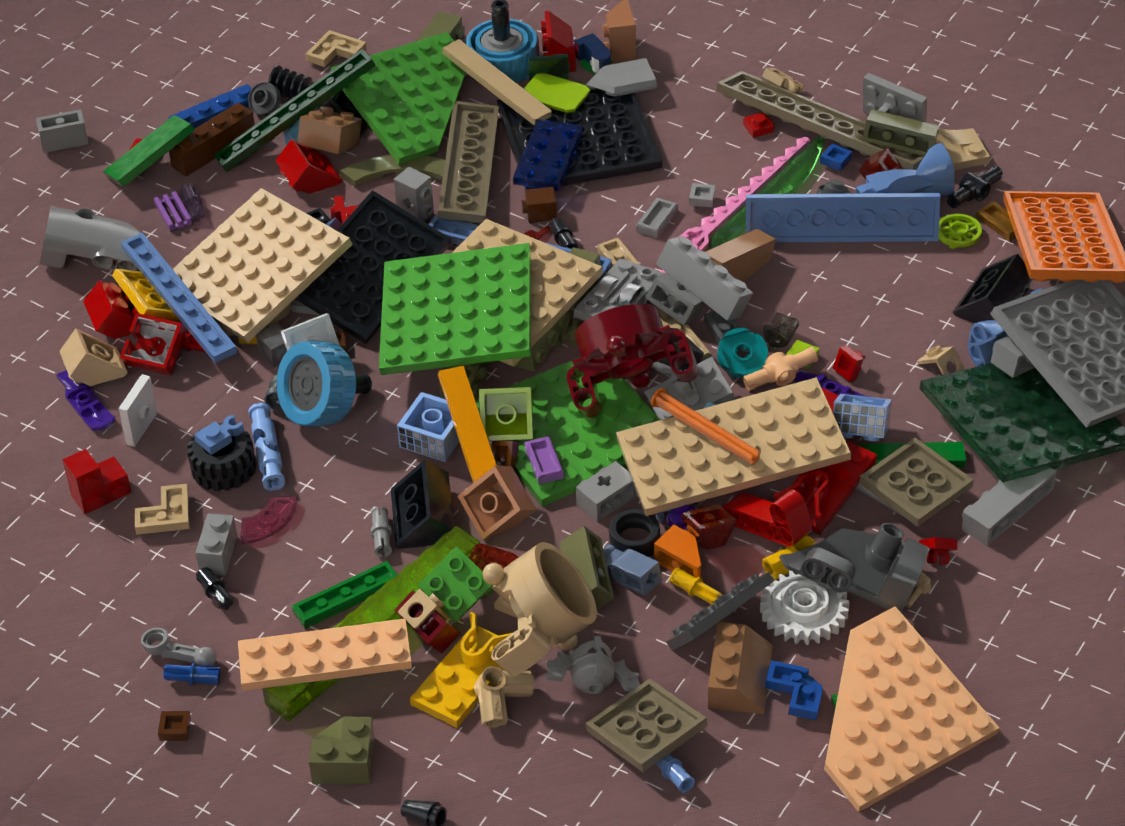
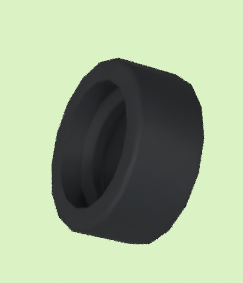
[609,509,660,557]

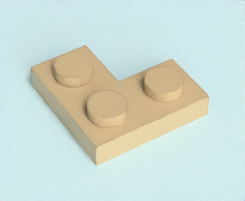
[305,30,367,67]
[135,484,190,535]

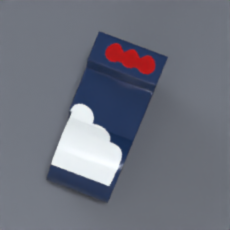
[574,33,611,73]

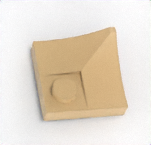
[936,128,990,170]

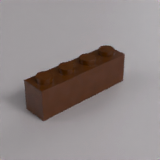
[169,103,255,177]

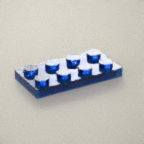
[513,119,582,191]

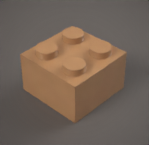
[297,107,362,154]

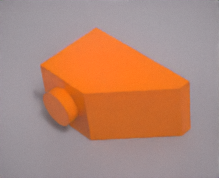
[654,524,701,578]

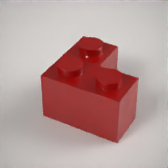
[62,449,132,514]

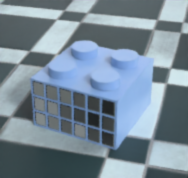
[397,392,460,462]
[833,394,892,441]

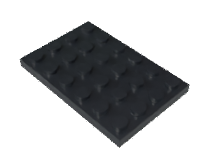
[295,190,451,344]

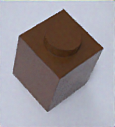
[521,187,557,223]

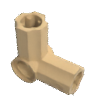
[474,666,535,728]

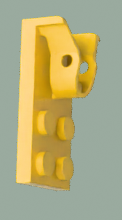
[410,612,512,728]

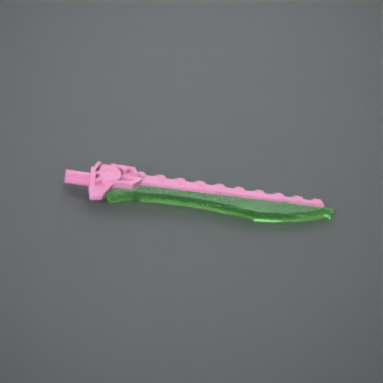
[660,136,824,274]

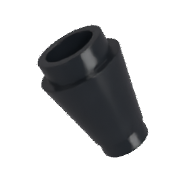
[401,799,447,826]

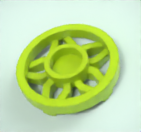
[938,214,982,249]

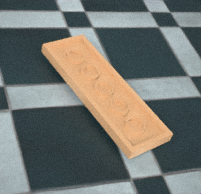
[238,619,412,691]

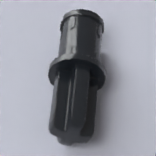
[549,217,578,249]
[196,567,234,610]

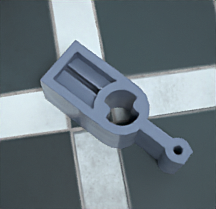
[603,545,662,596]

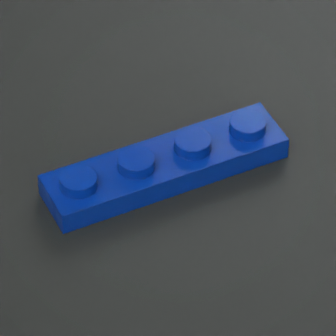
[169,84,252,129]

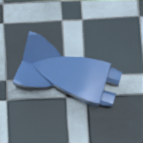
[856,143,955,196]
[968,288,1043,378]

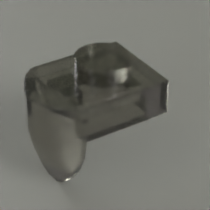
[763,312,800,348]

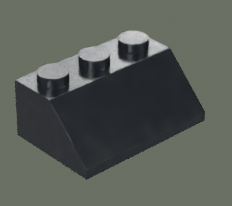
[952,254,1033,323]
[391,460,455,549]

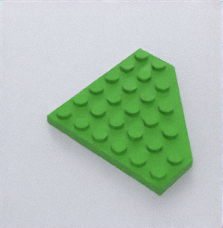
[331,32,466,165]

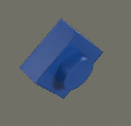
[820,144,852,171]

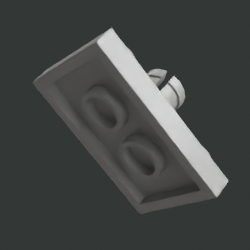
[863,73,927,122]
[644,357,735,420]

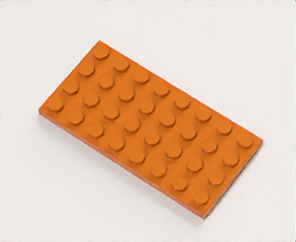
[1003,191,1125,283]

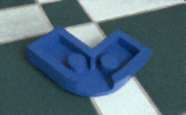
[765,660,823,720]

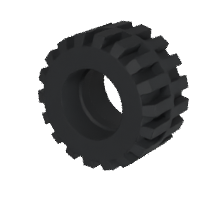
[187,423,256,491]

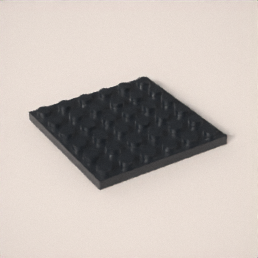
[497,88,662,190]

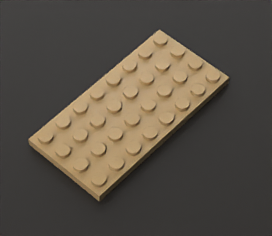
[616,377,851,516]

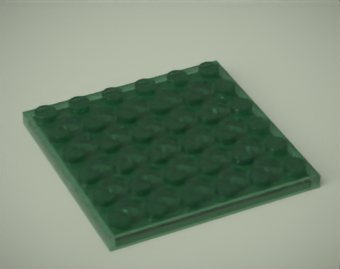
[919,363,1125,483]

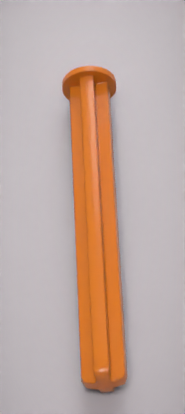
[651,388,760,465]

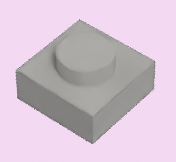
[689,183,716,207]

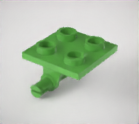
[418,546,494,623]

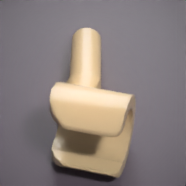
[905,572,931,608]

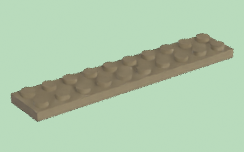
[716,71,924,170]

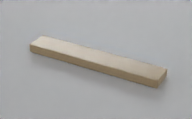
[442,39,552,126]

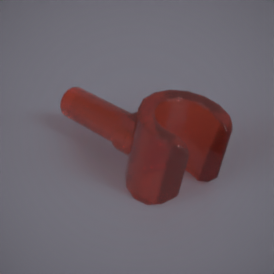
[524,225,551,240]

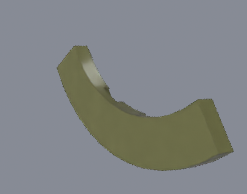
[340,155,445,187]

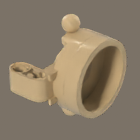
[482,542,597,676]

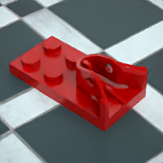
[774,439,877,535]

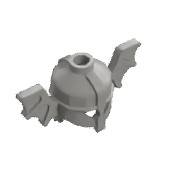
[544,635,640,694]

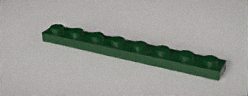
[214,49,376,172]

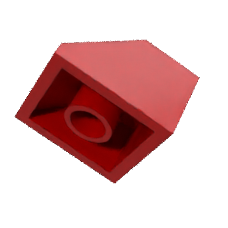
[275,139,343,194]

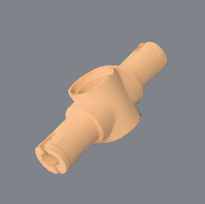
[743,347,818,391]

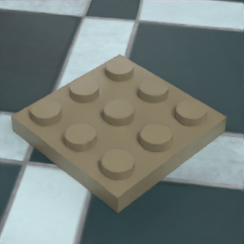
[859,438,974,527]
[585,679,708,772]

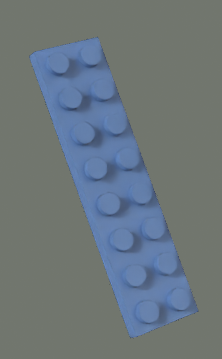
[745,193,940,242]

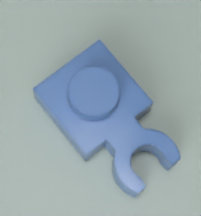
[194,415,244,455]

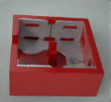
[120,313,187,376]

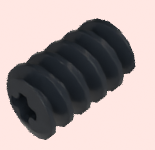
[268,65,315,99]

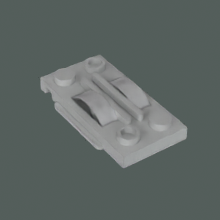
[574,259,663,321]

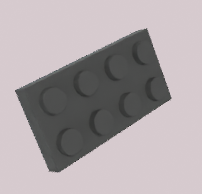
[666,572,775,651]

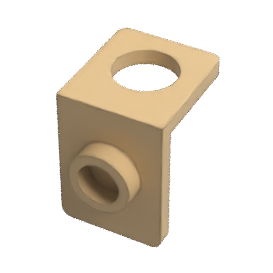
[917,346,966,383]
[398,588,449,629]

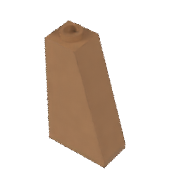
[705,229,776,282]

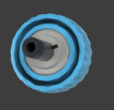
[466,0,540,83]

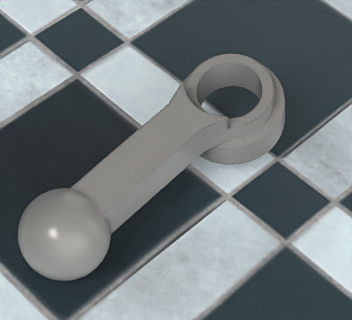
[141,627,217,667]

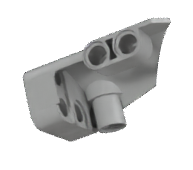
[39,206,140,271]

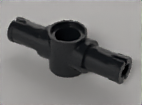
[947,166,1003,209]

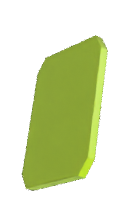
[524,73,590,113]

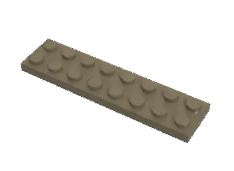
[437,101,499,223]

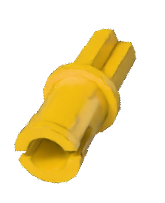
[669,567,722,604]

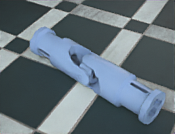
[248,403,285,491]

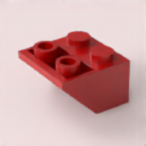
[541,11,576,74]
[83,280,139,339]

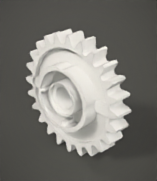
[760,571,849,645]

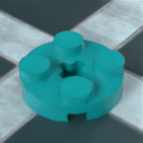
[717,328,768,378]

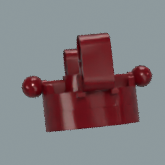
[566,304,699,418]

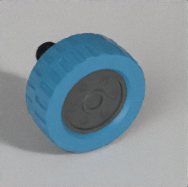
[277,341,372,427]

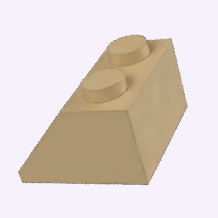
[59,328,128,386]

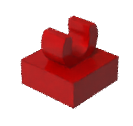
[832,345,866,382]
[919,537,957,565]

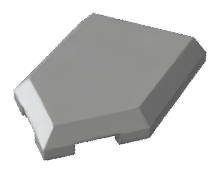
[586,58,658,97]

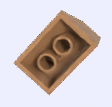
[708,622,773,714]

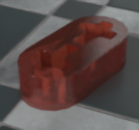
[469,544,518,571]

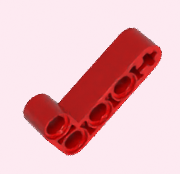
[721,490,812,547]

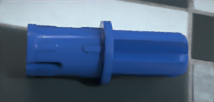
[163,663,221,685]

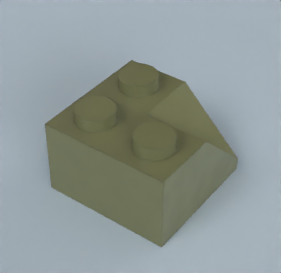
[309,717,375,784]

